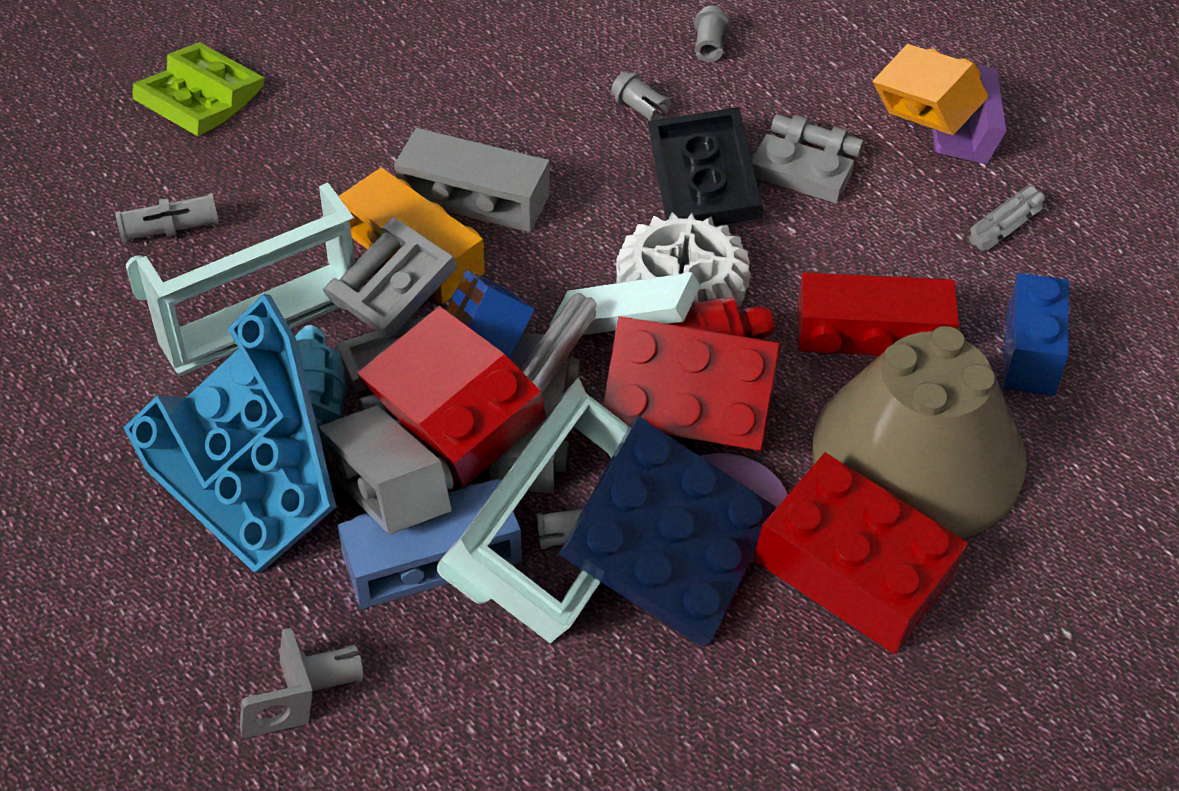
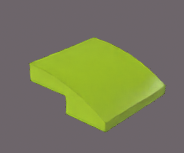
[133,42,265,136]

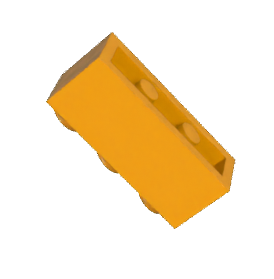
[338,167,485,304]

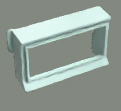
[126,183,355,377]
[437,377,629,643]

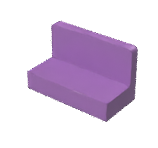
[932,65,1006,164]

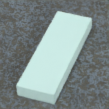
[549,272,701,335]

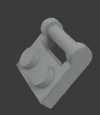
[323,217,457,340]

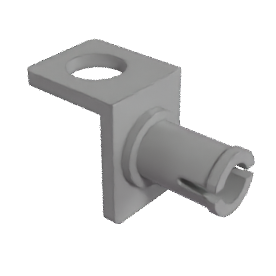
[240,628,363,738]

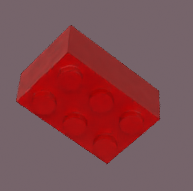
[603,316,781,451]
[753,452,969,655]

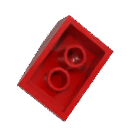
[357,306,547,488]

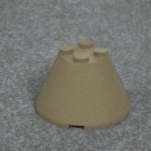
[812,326,1027,539]

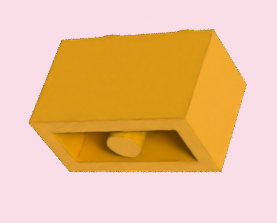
[872,44,989,135]

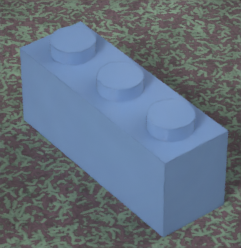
[337,479,522,609]

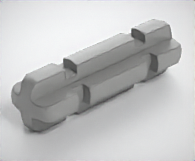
[968,185,1045,251]

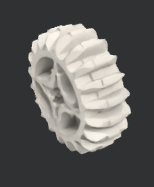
[616,212,750,307]

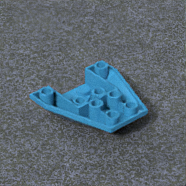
[123,294,336,573]

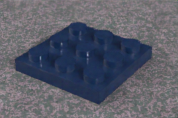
[558,416,776,647]

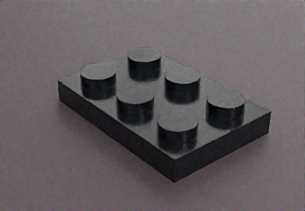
[648,107,763,226]

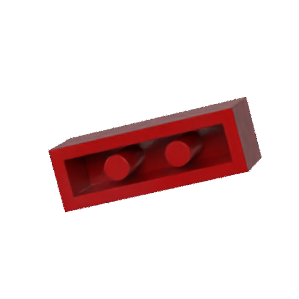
[797,272,959,356]

